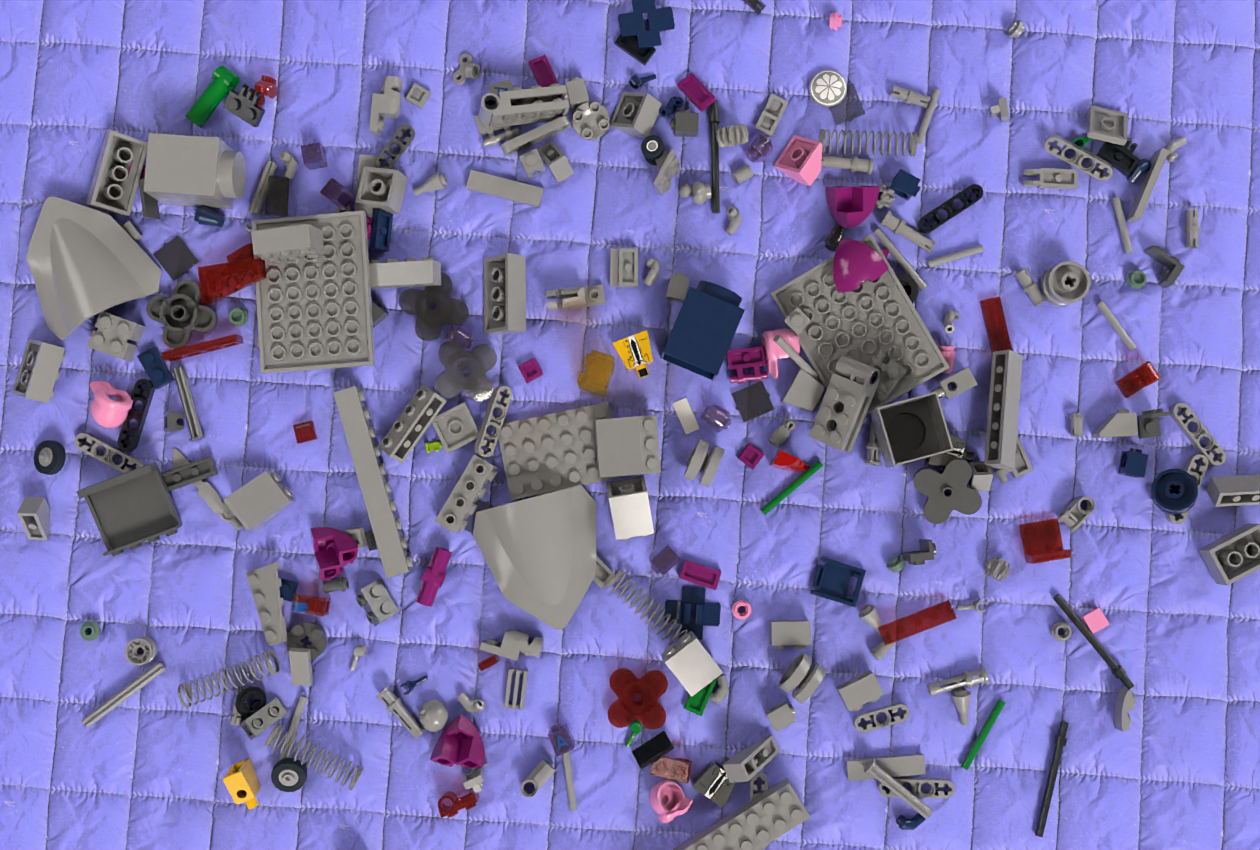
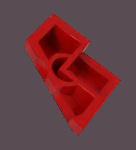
[770,450,809,472]

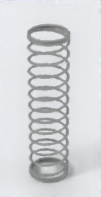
[819,129,918,157]
[605,569,690,646]
[177,650,280,708]
[265,723,364,791]

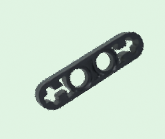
[917,184,983,234]
[117,379,155,451]

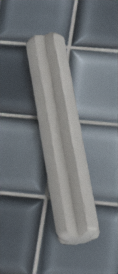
[249,160,277,215]

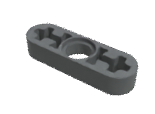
[375,125,415,169]

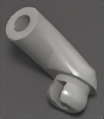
[1166,136,1187,162]
[280,151,298,180]
[725,206,742,236]
[643,257,660,286]
[943,309,959,333]
[710,674,729,703]
[457,691,485,712]

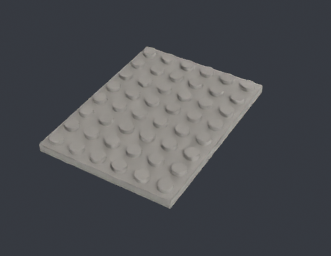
[252,210,375,374]
[771,234,950,415]

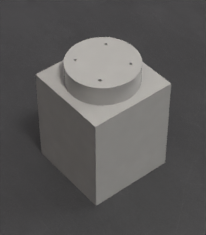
[144,133,247,209]
[870,391,954,468]

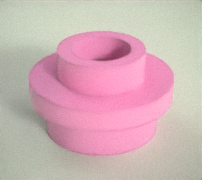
[829,11,843,31]
[732,600,751,620]

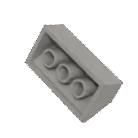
[86,130,148,216]
[483,253,526,334]

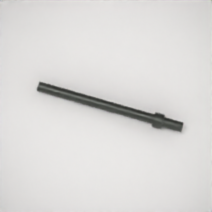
[709,100,720,213]
[1053,594,1134,689]
[1035,721,1069,837]

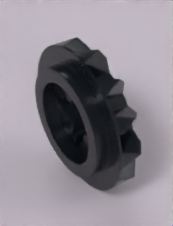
[234,685,266,717]

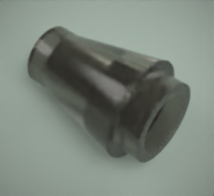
[825,222,845,252]

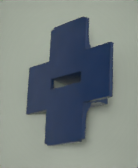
[618,0,675,49]
[664,586,721,640]

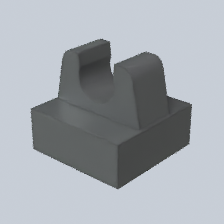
[164,412,185,432]

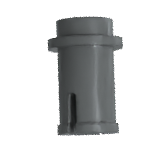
[323,576,349,593]

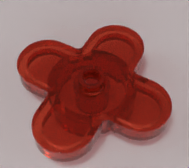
[608,668,668,730]

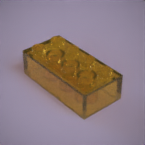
[577,350,615,401]

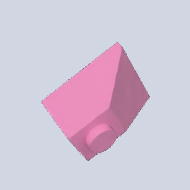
[773,135,822,186]

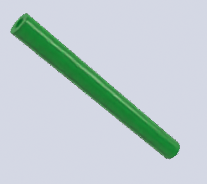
[760,460,823,515]
[961,699,1005,770]

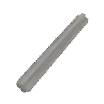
[82,662,166,727]

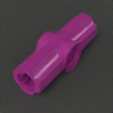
[416,546,452,607]

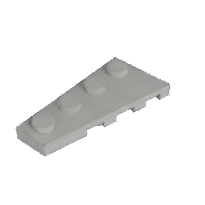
[246,562,288,647]

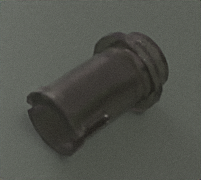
[743,0,766,15]

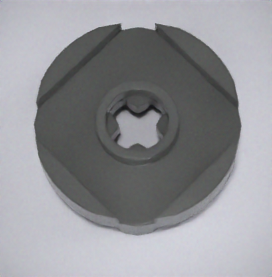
[287,622,327,660]

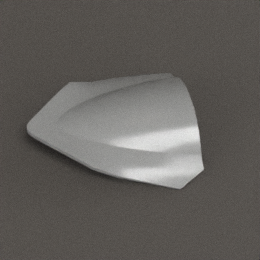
[26,196,162,340]
[473,485,597,630]

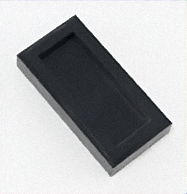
[615,34,656,66]
[632,731,674,769]

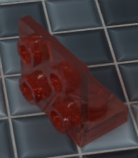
[1019,519,1071,564]

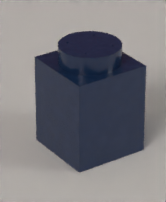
[661,281,745,381]

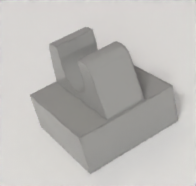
[990,97,1009,122]
[463,767,484,793]

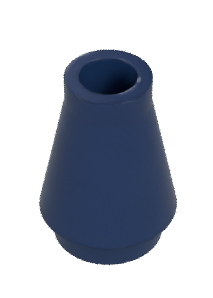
[194,206,225,228]

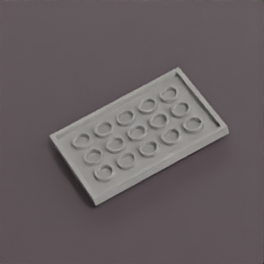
[498,402,624,500]

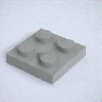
[1087,105,1128,146]
[432,402,479,454]

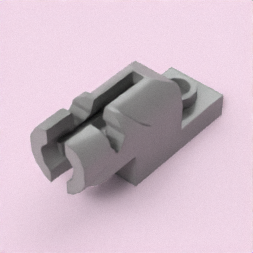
[369,76,403,137]
[545,284,605,310]
[479,630,544,661]

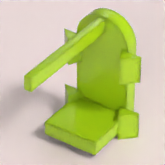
[425,440,442,453]

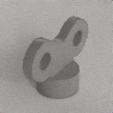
[452,53,480,85]

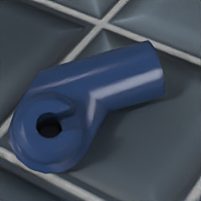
[659,96,683,117]
[1126,159,1151,184]
[896,813,926,830]

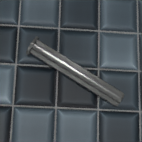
[173,366,205,442]

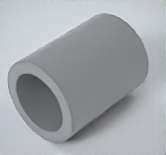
[732,165,753,184]

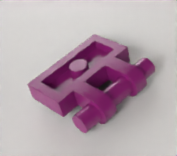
[726,346,768,384]

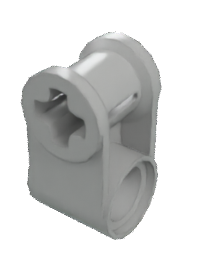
[1057,496,1095,532]

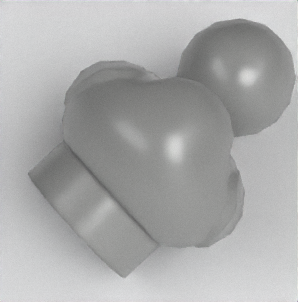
[679,181,711,205]

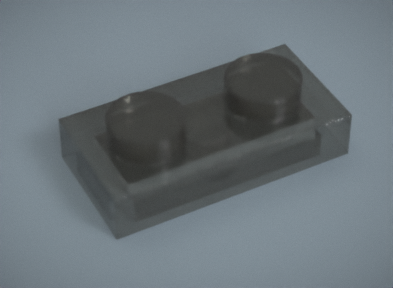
[267,176,289,217]

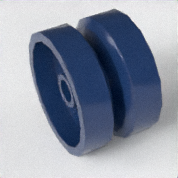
[1152,469,1198,515]

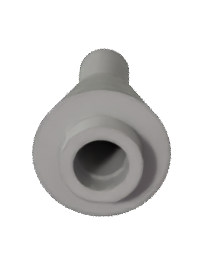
[413,171,448,196]
[858,604,888,638]
[951,688,971,725]

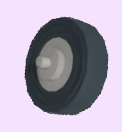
[34,440,66,475]
[271,758,307,792]

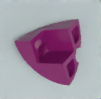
[826,185,879,228]
[833,239,889,293]
[310,527,358,582]
[430,714,485,769]

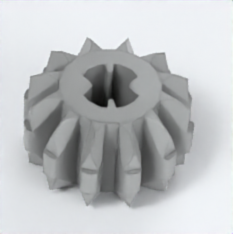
[716,124,749,148]

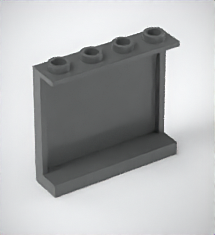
[76,462,183,556]

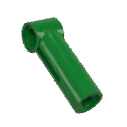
[185,65,240,128]

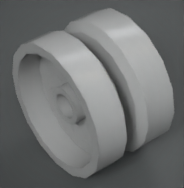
[1040,261,1091,307]
[683,439,725,488]
[778,652,826,703]

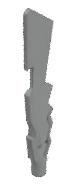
[172,449,243,531]

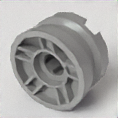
[125,637,157,665]

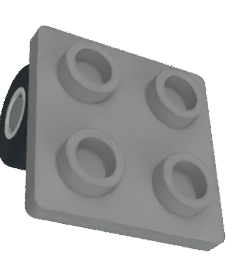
[641,135,680,196]

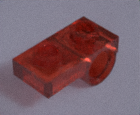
[1115,361,1161,398]
[650,756,692,783]
[438,791,480,818]

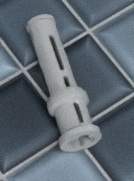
[821,155,874,175]
[880,210,936,253]
[865,418,882,466]
[927,666,989,696]
[375,685,425,739]

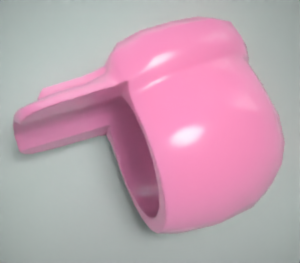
[761,328,800,378]
[89,381,133,428]
[649,780,693,823]

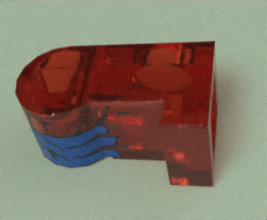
[291,594,331,616]

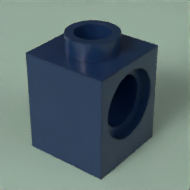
[889,169,921,201]
[1118,448,1149,478]

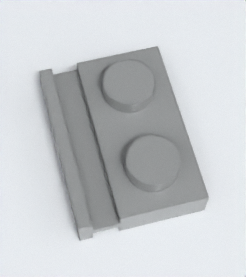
[610,248,638,287]

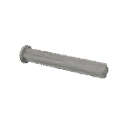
[864,759,933,819]

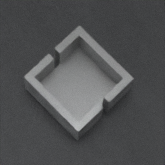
[87,311,145,362]

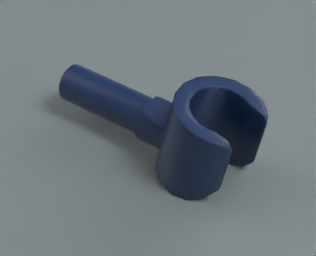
[629,74,656,89]
[400,675,428,694]

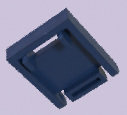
[810,557,866,607]

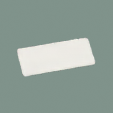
[673,398,699,434]

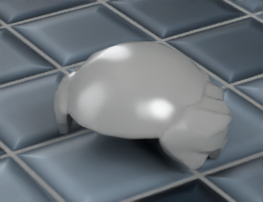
[419,699,448,732]

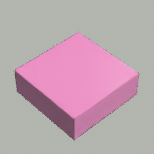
[1081,607,1109,634]

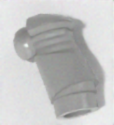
[769,418,796,447]

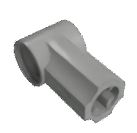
[520,759,556,798]

